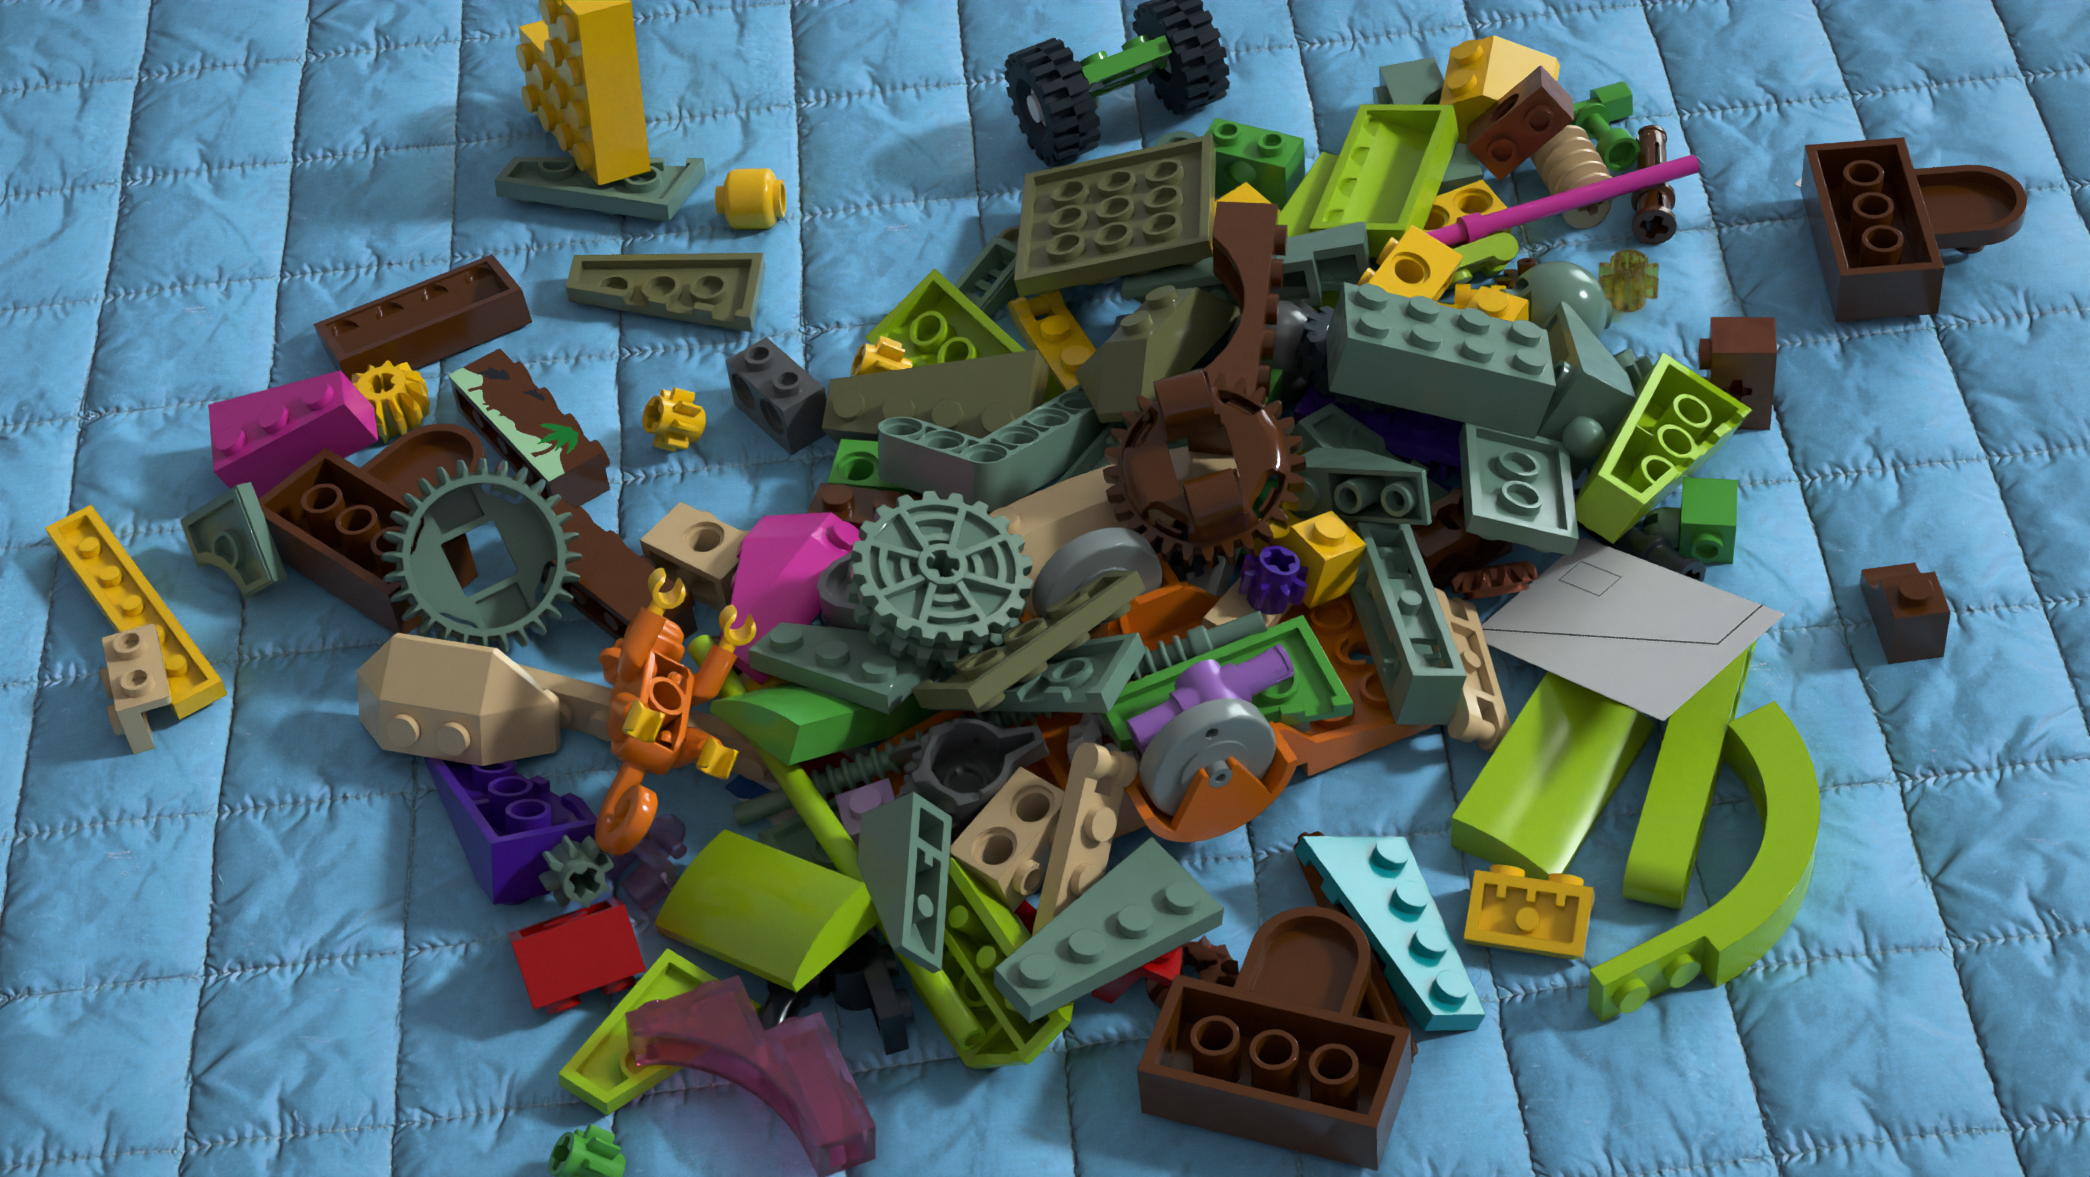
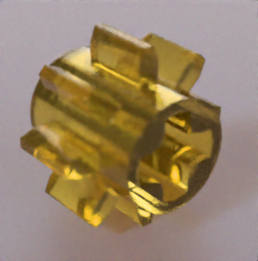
[1598,249,1659,312]

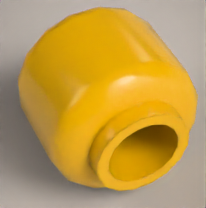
[715,168,786,230]

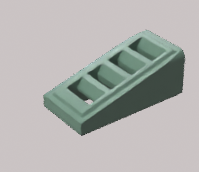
[954,234,1018,318]

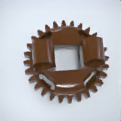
[1103,369,1306,569]

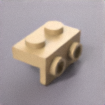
[100,624,172,754]

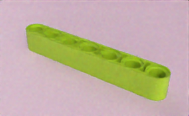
[1622,640,1757,910]

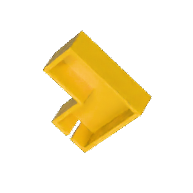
[516,0,651,185]

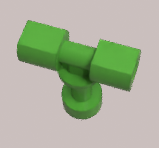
[1569,81,1640,172]

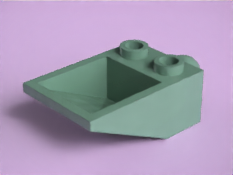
[1536,300,1636,480]

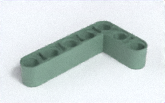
[878,384,1110,512]

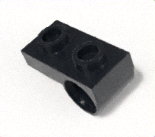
[827,927,915,1056]

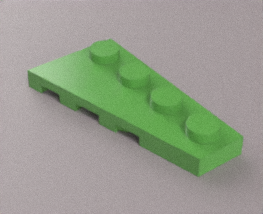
[1100,615,1354,752]

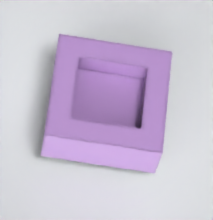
[835,778,895,847]

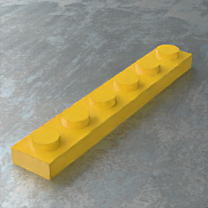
[45,505,228,720]

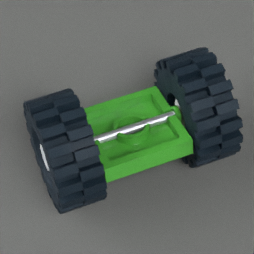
[1004,0,1230,166]

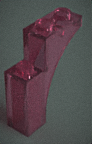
[625,975,876,1177]

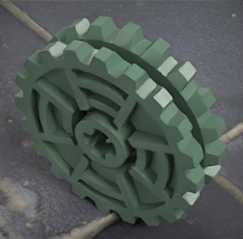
[846,491,1033,669]

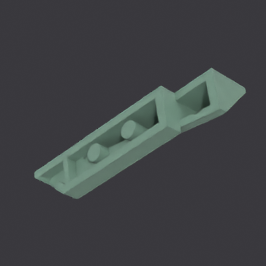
[1121,222,1371,314]

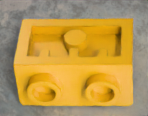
[1464,864,1595,961]

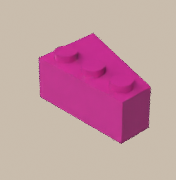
[208,370,378,499]

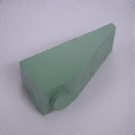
[857,792,952,974]

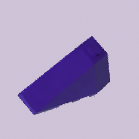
[424,757,597,905]

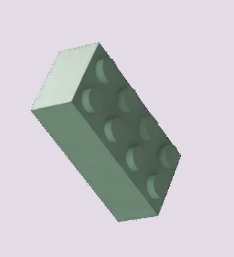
[1326,282,1556,439]

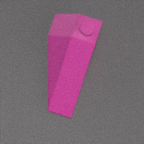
[719,512,861,686]

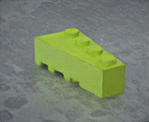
[1575,352,1752,544]

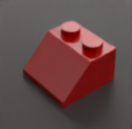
[507,896,646,1014]

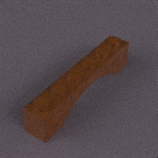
[1188,201,1288,455]

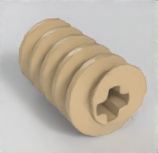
[1530,125,1615,229]

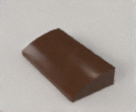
[313,254,532,383]

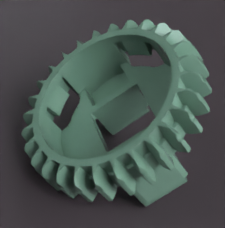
[381,458,582,654]

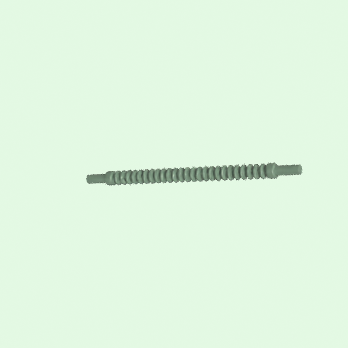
[733,610,1267,827]

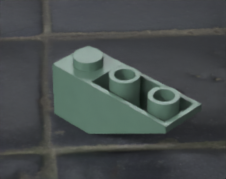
[1289,447,1432,525]

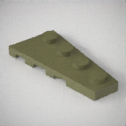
[566,253,766,332]
[911,570,1147,713]

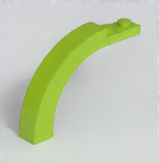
[1588,701,1820,1023]

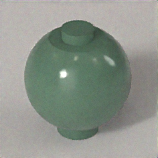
[1499,261,1612,339]

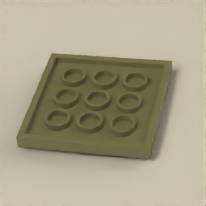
[1014,134,1216,297]

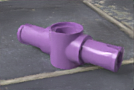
[1126,644,1295,754]

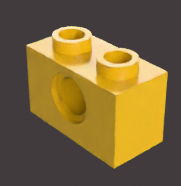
[1357,225,1464,302]

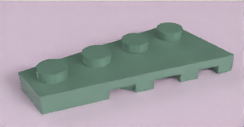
[495,157,706,222]

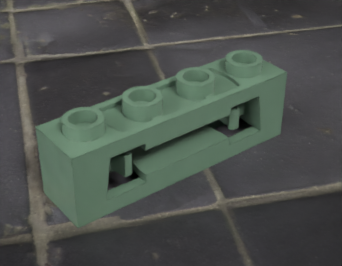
[1349,522,1467,725]

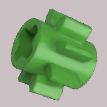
[548,1123,626,1177]

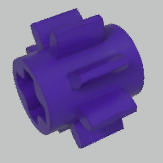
[1238,546,1308,615]

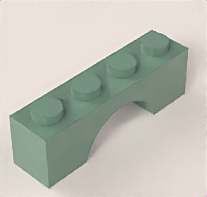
[1373,57,1484,196]

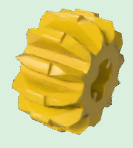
[352,360,430,443]

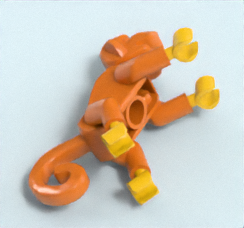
[595,568,756,857]

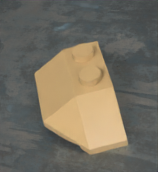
[356,633,561,766]

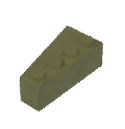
[822,349,1050,446]

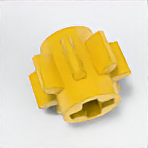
[850,335,912,376]
[642,387,706,452]

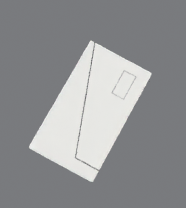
[1481,538,1784,721]

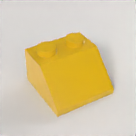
[1439,35,1560,144]

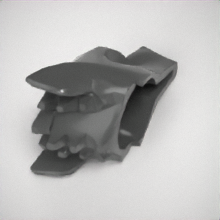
[887,718,1050,846]

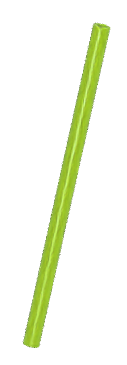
[688,635,986,1050]

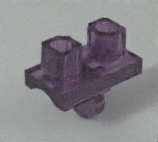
[599,814,687,912]

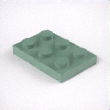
[1459,422,1579,556]

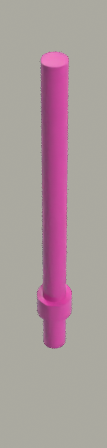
[1425,154,1699,246]

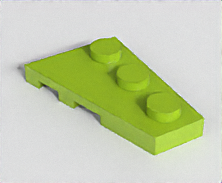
[558,948,762,1116]

